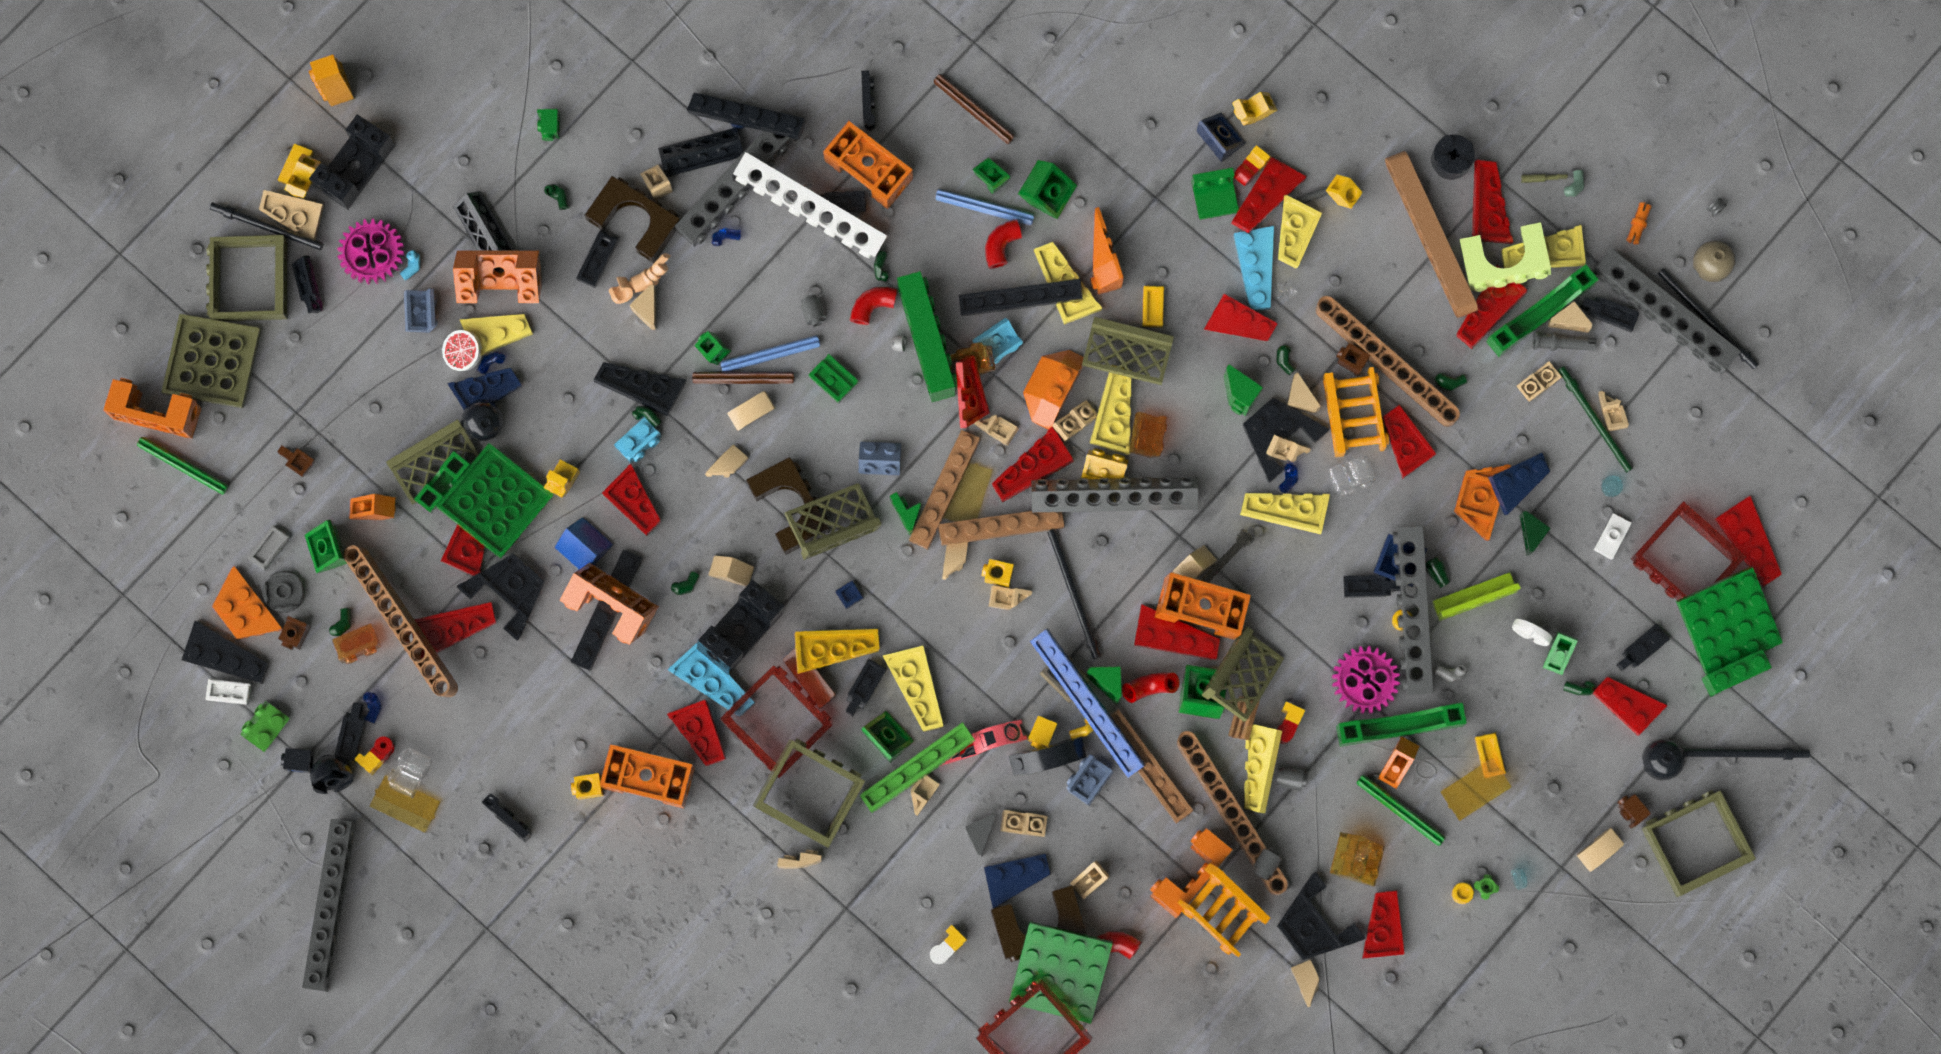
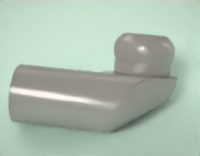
[1434,664,1467,682]

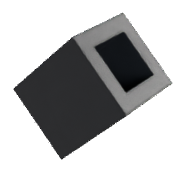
[281,748,315,774]

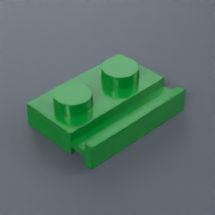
[808,354,859,404]

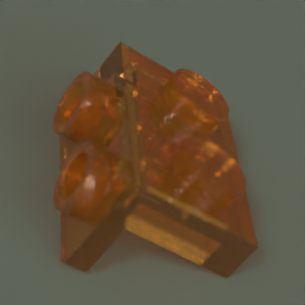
[950,342,996,376]
[1129,412,1167,458]
[332,623,381,664]

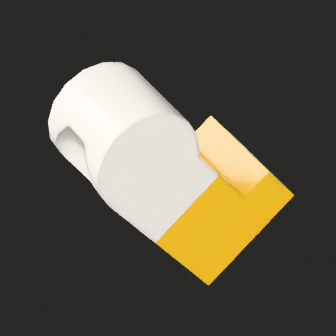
[930,925,967,965]

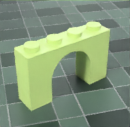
[1460,222,1551,292]

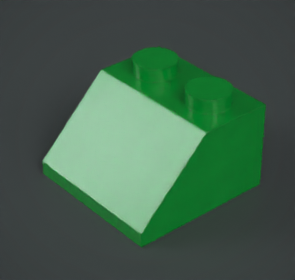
[1018,160,1077,219]
[1223,364,1263,416]
[1179,665,1226,719]

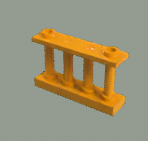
[1322,367,1389,458]
[1177,863,1270,957]

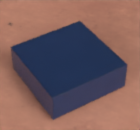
[835,580,864,609]

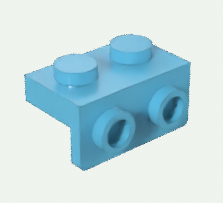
[972,318,1023,365]

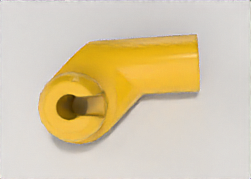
[1069,719,1094,738]

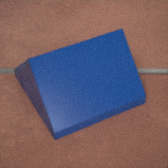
[555,517,613,569]

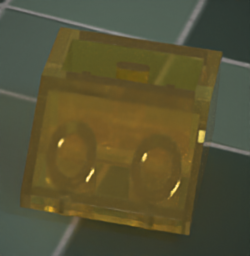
[1330,832,1385,887]

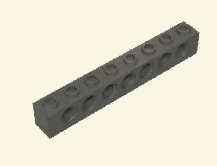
[675,109,803,247]
[1593,249,1741,374]
[1031,476,1198,513]
[1393,526,1433,695]
[302,819,356,992]

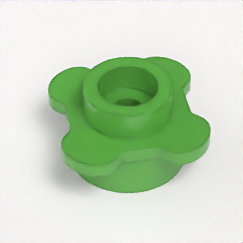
[1474,874,1499,900]

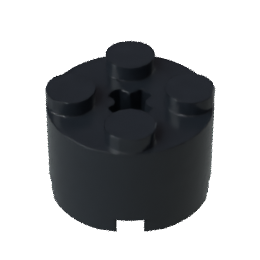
[1431,134,1475,180]

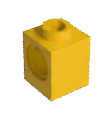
[1326,175,1363,209]
[981,559,1014,588]
[1028,716,1057,749]
[571,773,604,800]

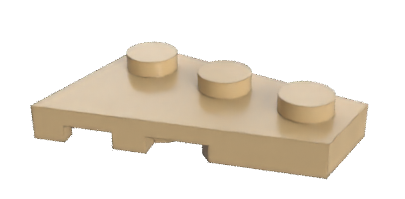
[259,190,324,240]

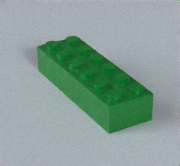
[897,271,957,403]

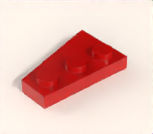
[1204,294,1278,341]
[956,355,990,428]
[1382,405,1436,479]
[602,464,661,536]
[1593,677,1668,736]
[1362,891,1405,959]

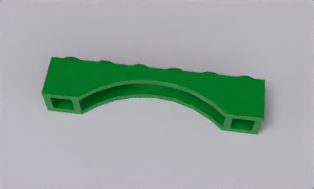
[1486,264,1599,357]
[1336,703,1467,747]

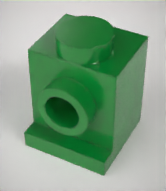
[537,109,560,141]
[694,331,731,365]

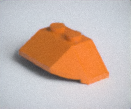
[1023,350,1084,430]

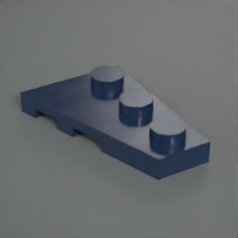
[447,368,522,409]
[1488,453,1550,515]
[984,854,1050,909]

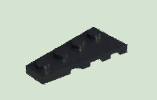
[594,362,686,416]
[181,621,269,684]

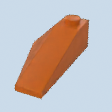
[1090,207,1123,295]

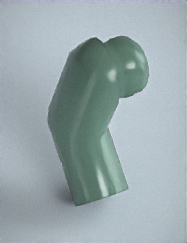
[1564,170,1584,197]

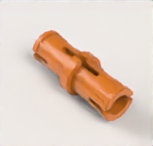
[1626,202,1652,245]

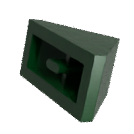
[1519,511,1551,556]

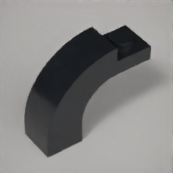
[1009,736,1087,776]

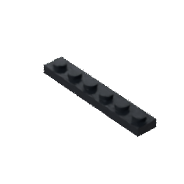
[687,93,806,140]
[959,279,1083,316]
[571,549,643,671]

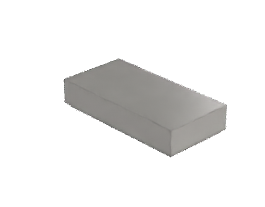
[248,525,290,571]

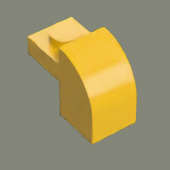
[1232,92,1277,126]
[284,154,321,198]
[544,459,580,498]

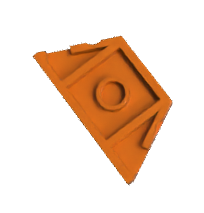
[1454,464,1511,541]
[212,566,283,640]

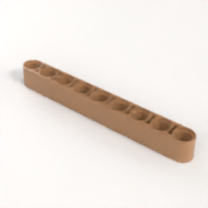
[1385,151,1478,318]
[1316,296,1460,427]
[344,545,458,697]
[1177,731,1288,895]

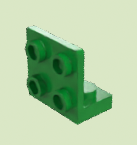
[1191,168,1239,220]

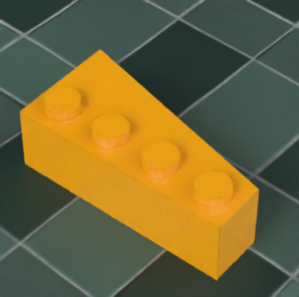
[309,54,354,107]

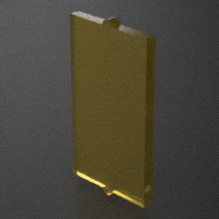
[944,463,992,522]
[1440,758,1511,821]
[369,775,441,833]

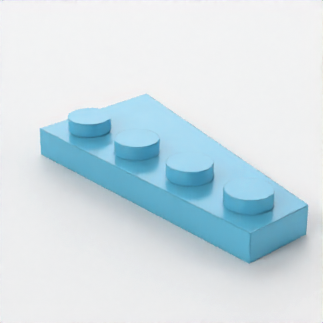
[1233,226,1274,311]
[667,643,755,717]

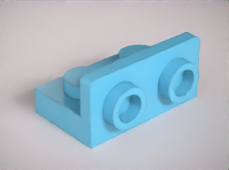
[614,417,662,464]

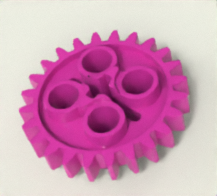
[337,218,405,285]
[1331,646,1400,714]

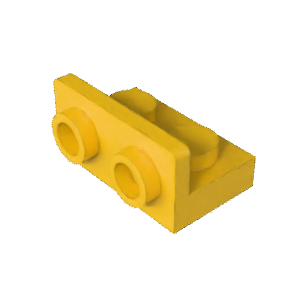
[1081,448,1128,479]

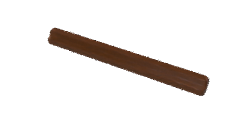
[934,74,1014,144]
[692,372,794,384]

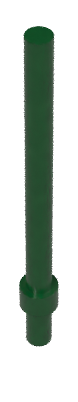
[1558,366,1633,473]

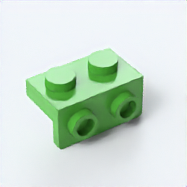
[240,701,290,752]

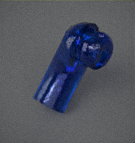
[711,228,741,247]
[477,350,505,375]
[1278,463,1298,494]
[363,692,382,724]

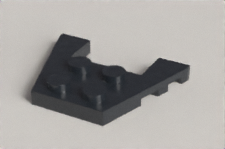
[1242,397,1329,483]
[457,554,545,641]
[1277,872,1365,961]

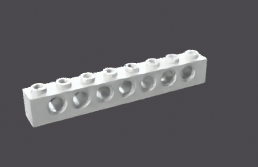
[733,152,887,259]

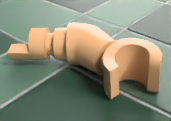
[609,253,670,304]

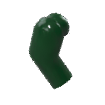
[544,184,569,210]
[874,251,889,282]
[1276,344,1296,376]
[1435,373,1467,391]
[632,406,662,428]
[671,571,700,595]
[329,608,351,637]
[1563,681,1595,696]

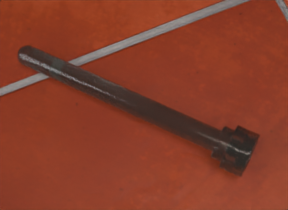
[1200,529,1255,583]

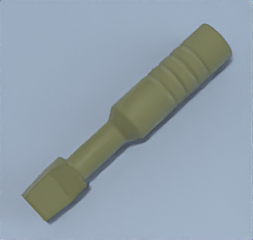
[1521,174,1568,183]

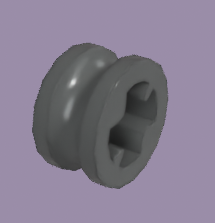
[1706,198,1727,217]

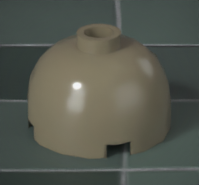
[1693,240,1735,282]

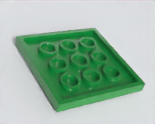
[436,443,554,559]
[1676,567,1783,675]
[1009,921,1113,1024]

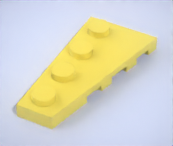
[1501,225,1586,269]
[1034,242,1102,325]
[1090,364,1131,455]
[1240,493,1330,534]
[883,646,944,732]
[1244,724,1282,813]

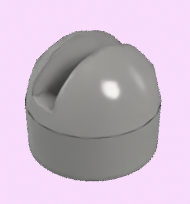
[890,335,906,352]

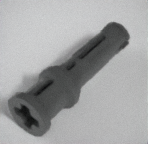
[1532,332,1597,351]

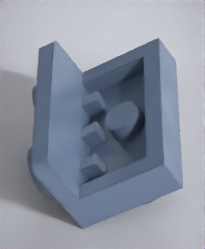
[404,288,438,333]
[859,442,901,475]
[1067,754,1114,806]

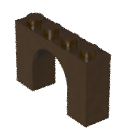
[584,176,680,264]
[746,457,829,555]
[991,885,1087,962]

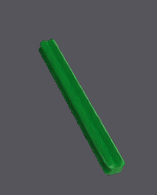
[137,437,229,495]
[1356,775,1445,846]

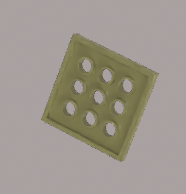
[161,314,261,408]

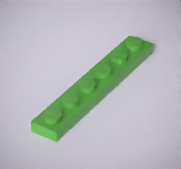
[860,722,976,813]

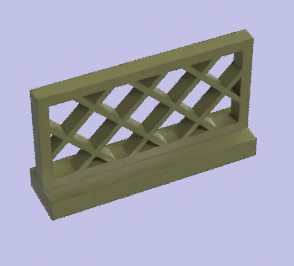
[1082,317,1174,385]
[386,419,479,505]
[785,483,882,560]
[1202,626,1284,722]

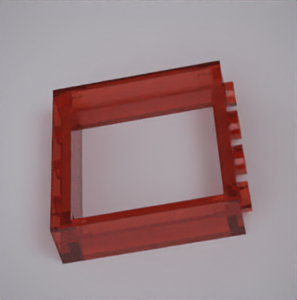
[1631,501,1746,600]
[719,665,833,778]
[976,980,1093,1054]

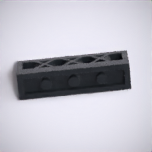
[658,128,743,177]
[453,191,514,272]

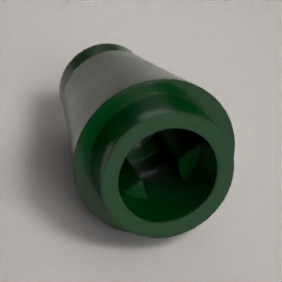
[1425,556,1451,588]

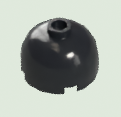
[462,399,504,441]
[1642,739,1685,781]
[310,755,354,794]

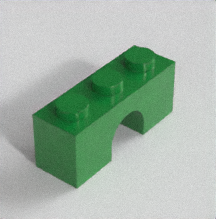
[414,451,470,514]
[1701,649,1772,697]

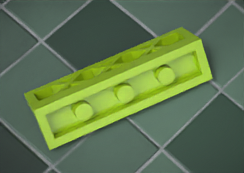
[1432,572,1521,621]

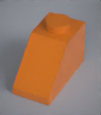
[349,494,396,520]
[1378,736,1420,789]

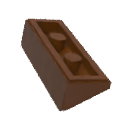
[782,648,836,709]

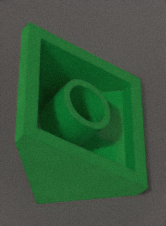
[305,520,347,573]
[1087,667,1121,705]
[861,711,914,763]

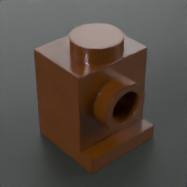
[1336,343,1370,377]
[278,616,311,650]
[1617,794,1651,829]

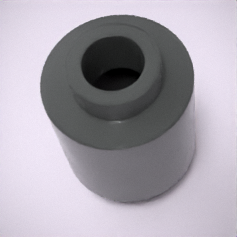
[801,295,826,327]
[1276,767,1308,791]
[1253,847,1282,880]

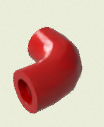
[985,219,1022,269]
[850,287,898,325]
[1122,672,1180,703]
[1096,931,1142,960]

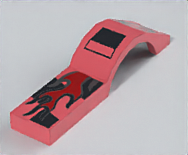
[939,719,1027,767]

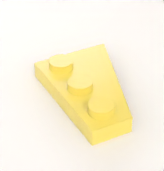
[1278,195,1322,268]
[460,314,533,356]

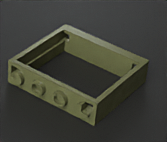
[206,235,288,321]
[752,738,865,848]
[1642,790,1756,897]

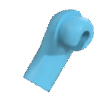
[399,250,421,281]

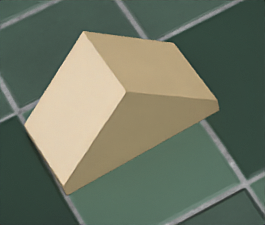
[640,165,673,200]
[630,285,656,330]
[1548,302,1592,333]
[1287,373,1320,413]
[1172,545,1218,579]
[709,556,754,586]
[1070,860,1110,900]

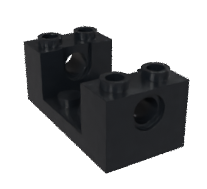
[309,114,395,210]
[696,579,784,675]

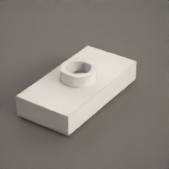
[1593,513,1631,560]
[205,679,251,705]

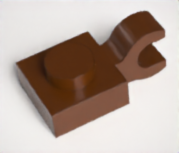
[277,445,315,477]

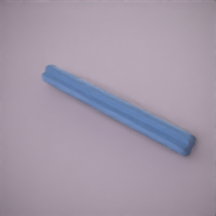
[935,189,1034,225]
[720,336,820,372]

